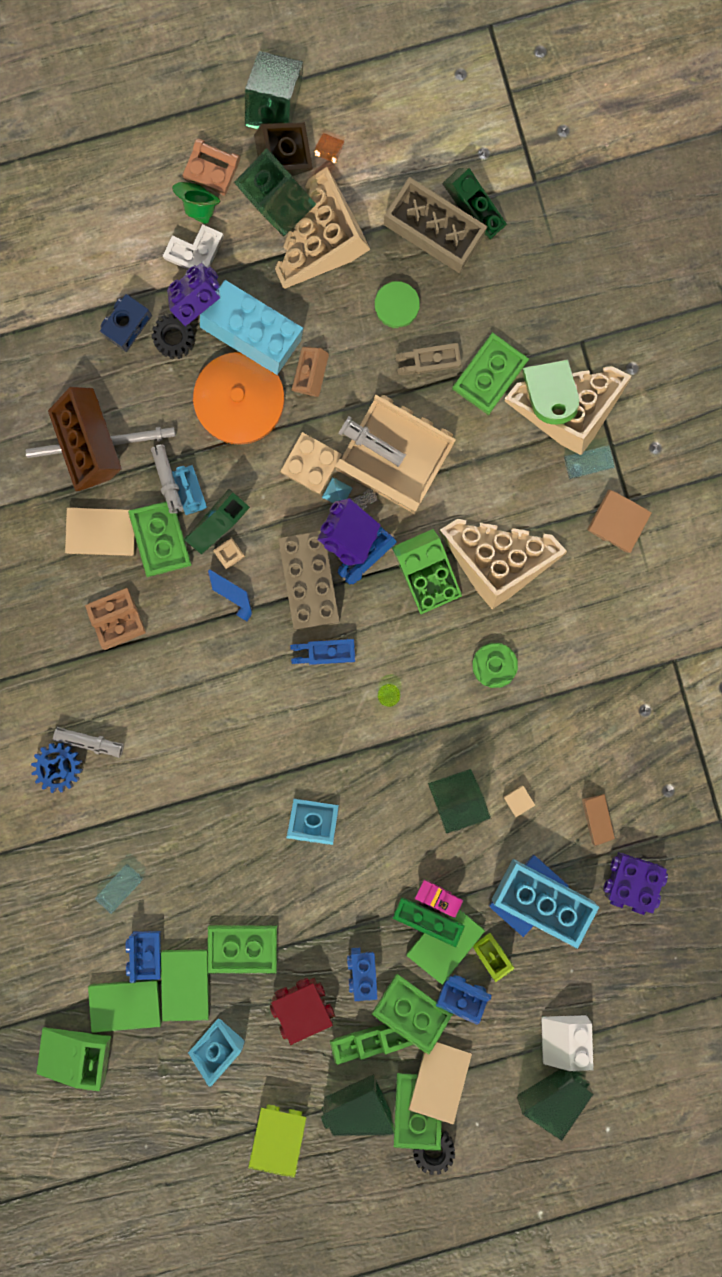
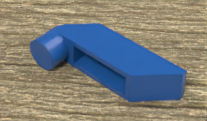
[208,569,252,622]

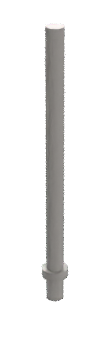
[26,427,176,458]

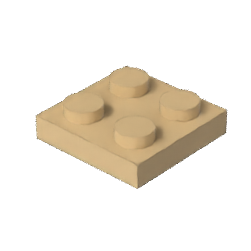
[280,432,342,495]

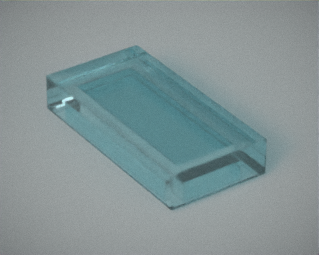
[564,445,615,479]
[95,864,143,914]

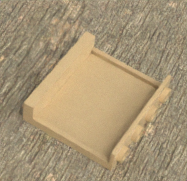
[335,395,456,514]

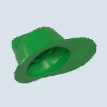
[172,182,221,224]

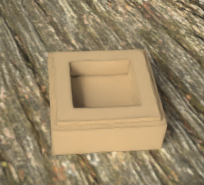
[213,538,245,570]
[503,785,535,817]

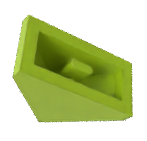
[473,933,515,982]

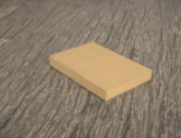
[65,508,136,556]
[408,1042,472,1125]

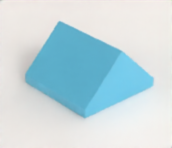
[287,799,339,845]
[188,1019,245,1086]

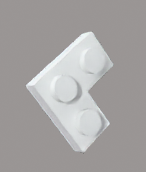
[163,224,224,270]

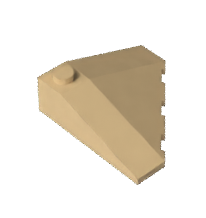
[275,167,370,288]
[505,366,631,455]
[439,519,567,609]

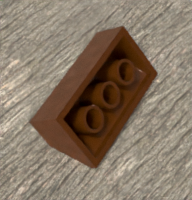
[48,387,122,491]

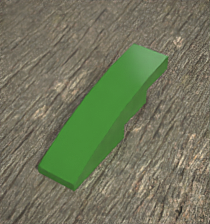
[329,1024,414,1065]

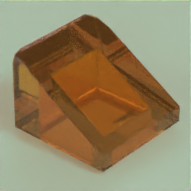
[315,133,344,163]

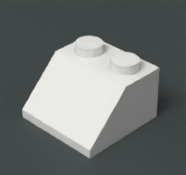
[541,1015,593,1071]

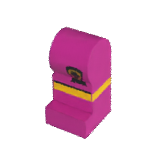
[415,880,463,917]

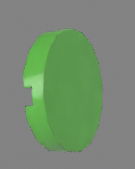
[375,281,420,328]
[472,643,518,688]

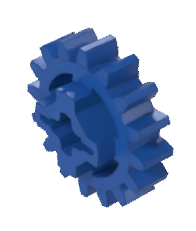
[31,743,83,793]

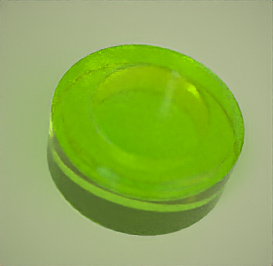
[377,684,400,707]

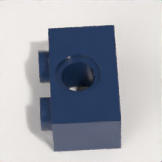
[100,294,152,353]

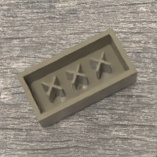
[384,177,487,274]
[278,531,340,630]

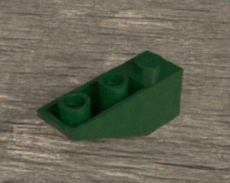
[442,168,507,240]
[184,489,250,555]

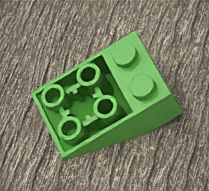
[392,529,462,614]
[36,1027,111,1091]

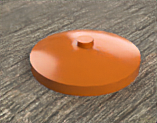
[193,352,285,444]

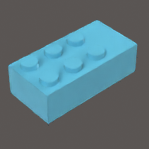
[200,280,303,375]
[492,859,599,949]

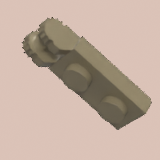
[395,343,462,375]

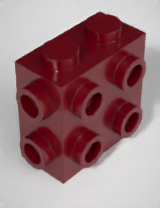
[270,977,335,1045]

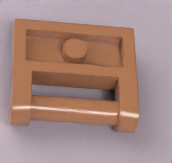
[183,138,240,196]

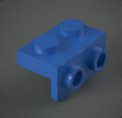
[126,931,161,983]
[347,947,378,1001]
[435,975,492,1025]

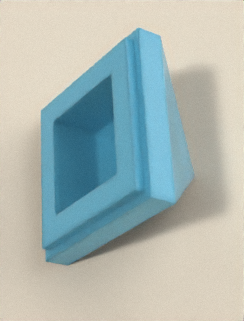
[322,477,353,503]

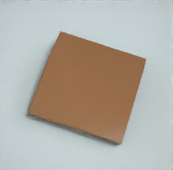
[587,490,651,553]
[85,588,146,650]

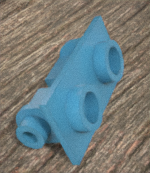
[172,465,207,515]

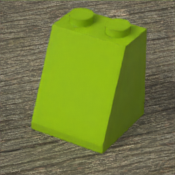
[249,1105,307,1178]

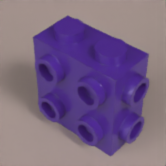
[167,262,221,326]
[317,498,381,566]
[603,852,668,915]

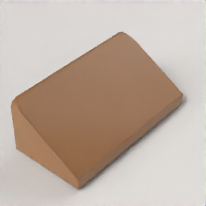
[292,347,329,397]
[582,794,615,846]

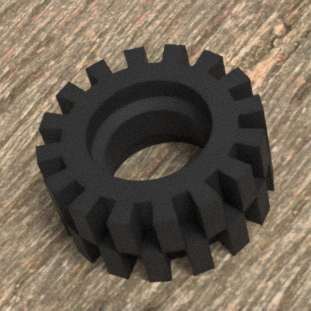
[152,314,195,359]
[413,1128,455,1175]

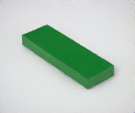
[393,897,465,947]

